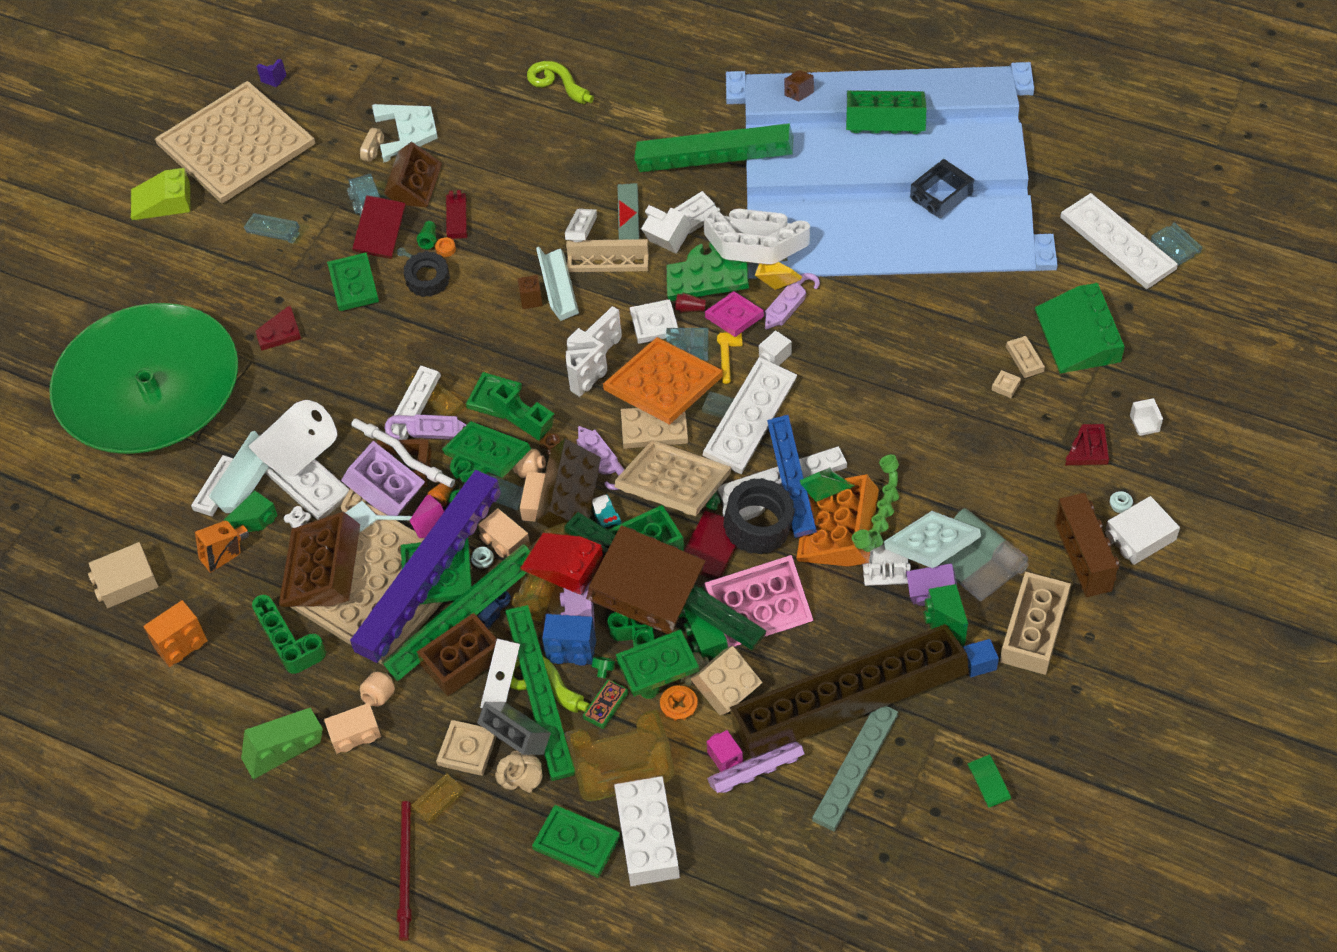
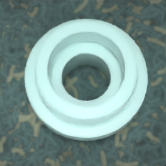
[1110,491,1133,513]
[471,547,494,569]

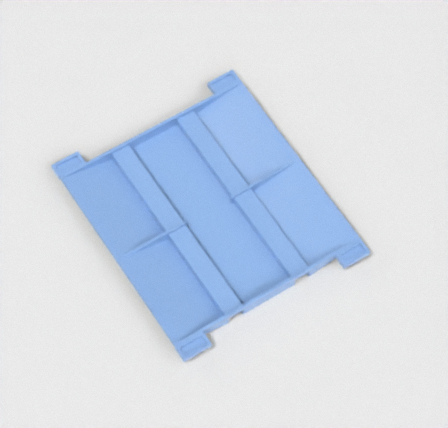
[726,62,1057,278]

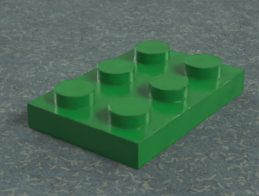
[327,252,379,311]
[616,629,699,697]
[532,805,621,878]

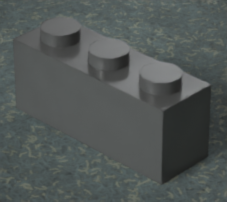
[477,702,551,755]

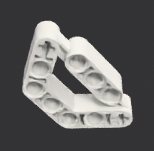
[704,209,810,264]

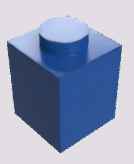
[963,639,999,677]

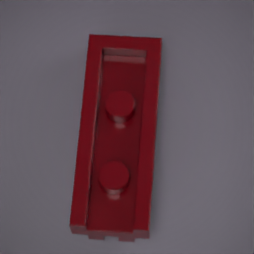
[446,190,467,239]

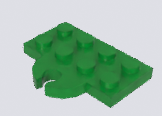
[667,242,749,301]
[442,421,531,482]

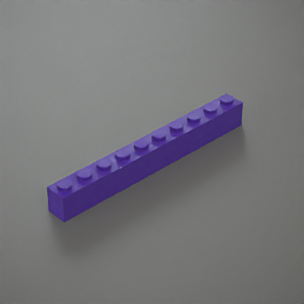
[350,470,501,663]

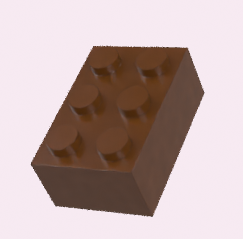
[417,613,497,697]

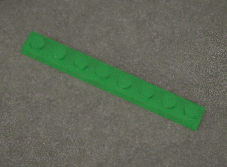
[381,544,531,681]
[506,605,575,781]

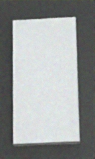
[265,459,349,520]

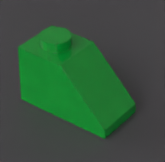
[224,491,278,532]

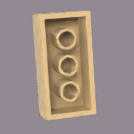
[1000,572,1071,675]

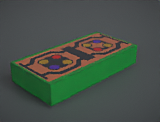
[583,679,628,729]

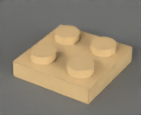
[436,720,496,776]

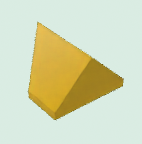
[755,262,802,290]

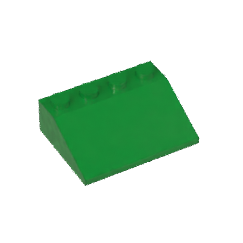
[846,90,927,134]
[1035,283,1125,374]

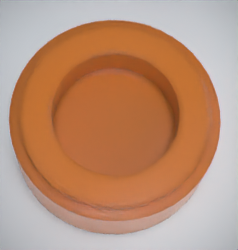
[435,237,456,257]

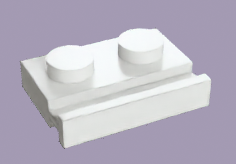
[675,191,721,234]

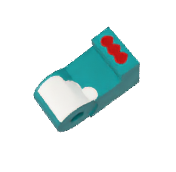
[591,494,621,528]

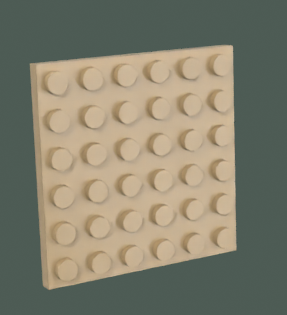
[155,81,316,204]
[291,504,472,666]

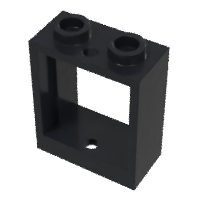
[910,158,974,219]

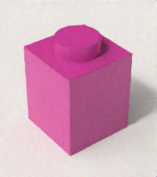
[707,730,743,772]

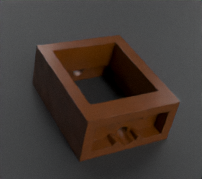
[377,439,432,487]

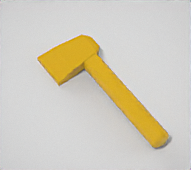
[717,332,742,384]

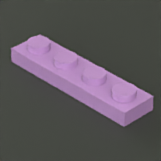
[707,741,804,793]

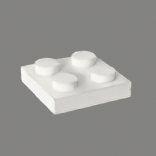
[630,300,679,344]

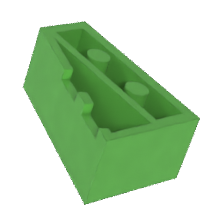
[241,708,323,780]

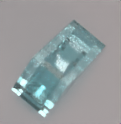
[666,328,709,361]

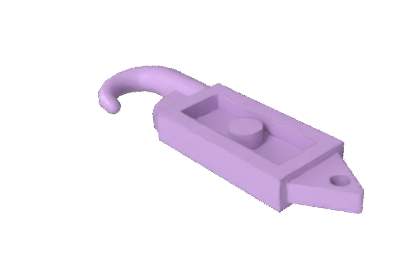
[765,273,820,329]
[385,415,466,440]
[577,426,625,490]

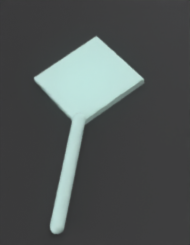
[345,501,412,533]

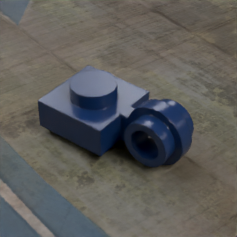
[478,591,511,629]

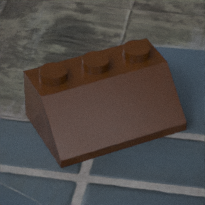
[384,141,442,208]

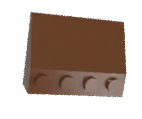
[279,511,361,607]

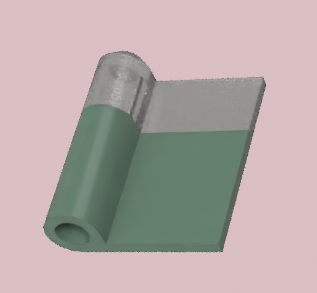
[939,508,1029,601]

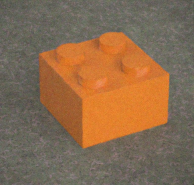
[143,600,208,667]

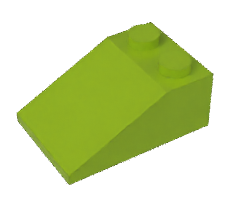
[131,168,190,220]

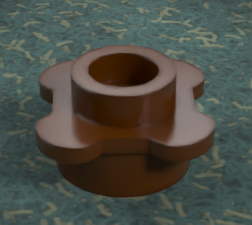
[539,433,561,456]

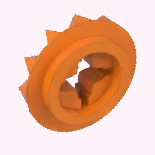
[660,686,698,721]

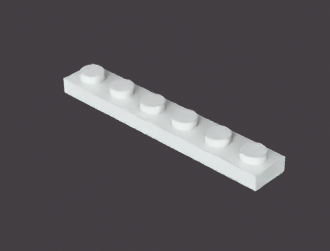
[717,446,847,506]

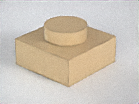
[992,370,1021,398]

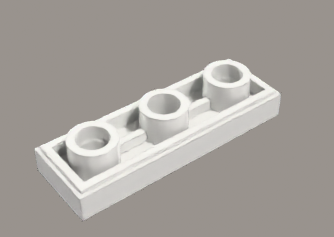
[480,639,520,708]

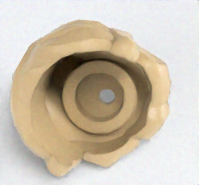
[495,751,543,793]

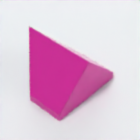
[409,495,444,538]

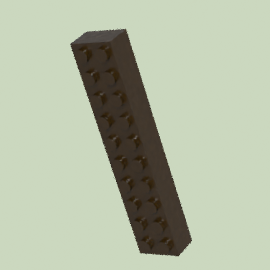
[730,624,969,758]

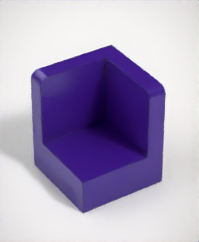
[257,59,287,87]

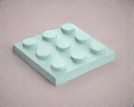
[884,511,981,568]

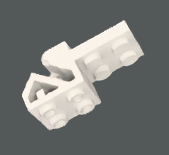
[566,306,622,397]

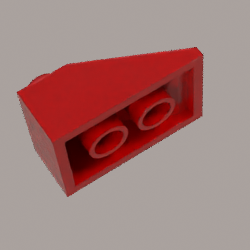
[521,533,603,595]

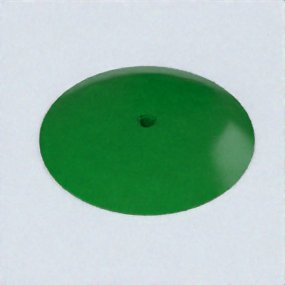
[49,303,238,454]

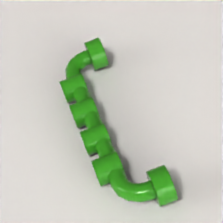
[852,454,899,552]

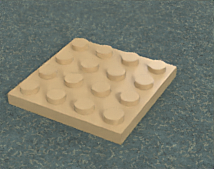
[615,440,731,516]

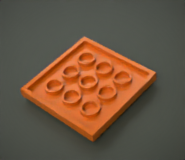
[603,337,723,425]

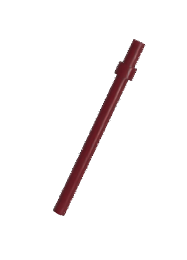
[397,801,412,941]

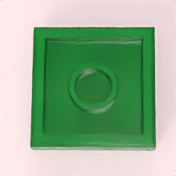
[466,372,522,419]

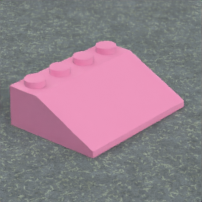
[702,555,813,648]

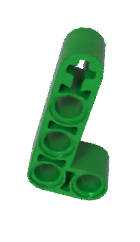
[252,595,326,674]
[608,612,659,699]

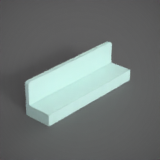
[536,247,579,321]
[209,431,269,513]

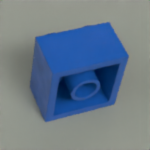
[543,614,596,665]

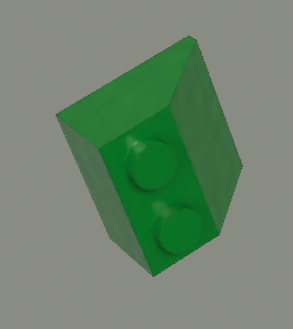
[923,584,968,647]

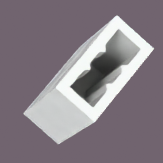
[1105,496,1180,565]

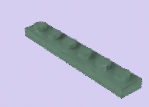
[812,706,898,832]

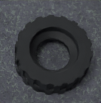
[403,251,450,297]

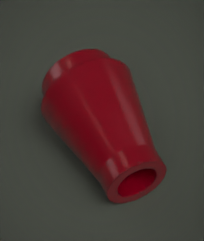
[675,292,706,313]

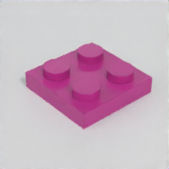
[705,291,764,337]

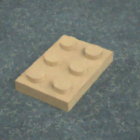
[621,408,688,449]

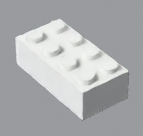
[614,776,680,886]

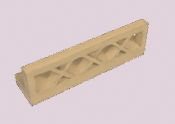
[566,239,649,272]

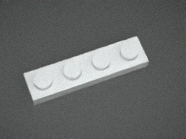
[385,366,441,440]

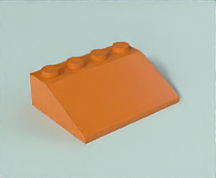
[796,474,879,567]

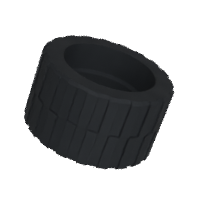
[723,478,795,554]

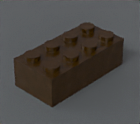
[535,439,601,536]

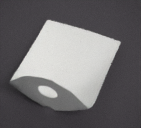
[248,400,337,477]

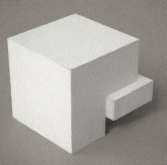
[641,205,692,253]

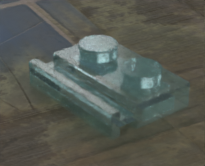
[1151,222,1202,266]

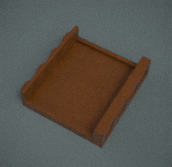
[586,525,705,634]

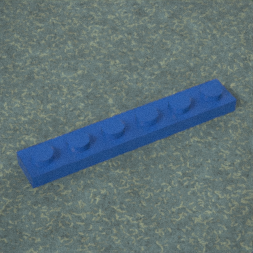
[767,415,817,538]

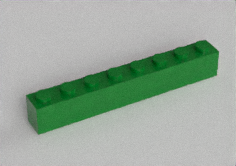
[635,123,794,172]

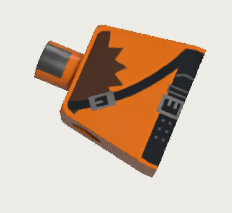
[195,521,249,573]

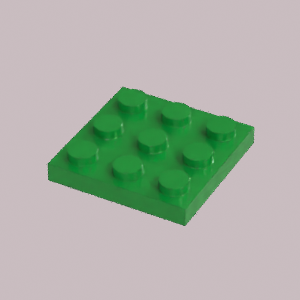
[401,538,472,605]

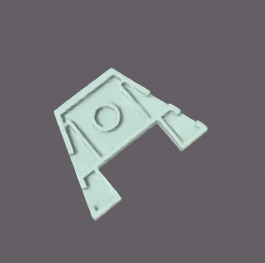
[372,104,438,162]

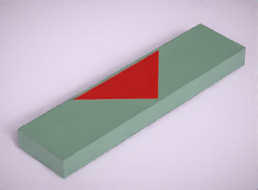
[618,183,639,240]

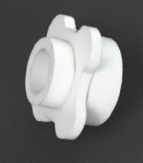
[284,506,311,528]

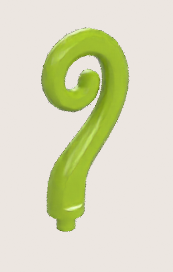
[527,61,594,104]
[502,656,590,713]

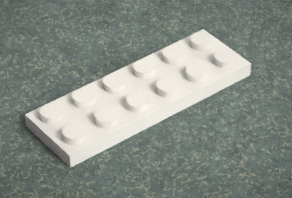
[1060,193,1178,289]
[702,357,797,474]

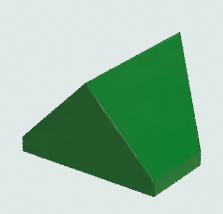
[799,467,855,502]

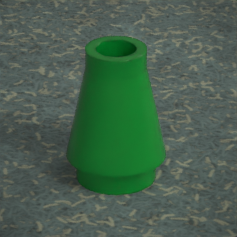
[417,221,436,250]

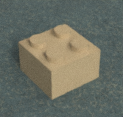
[691,646,762,715]

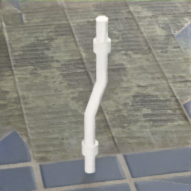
[352,419,455,488]

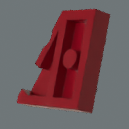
[255,305,301,351]
[1065,424,1109,466]

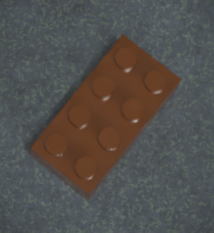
[1054,493,1119,597]

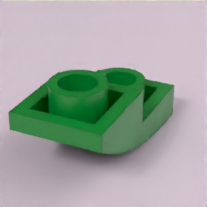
[967,754,1011,808]

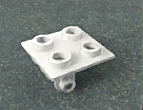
[863,545,910,586]

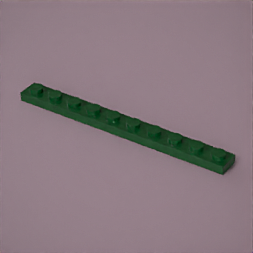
[564,512,766,651]

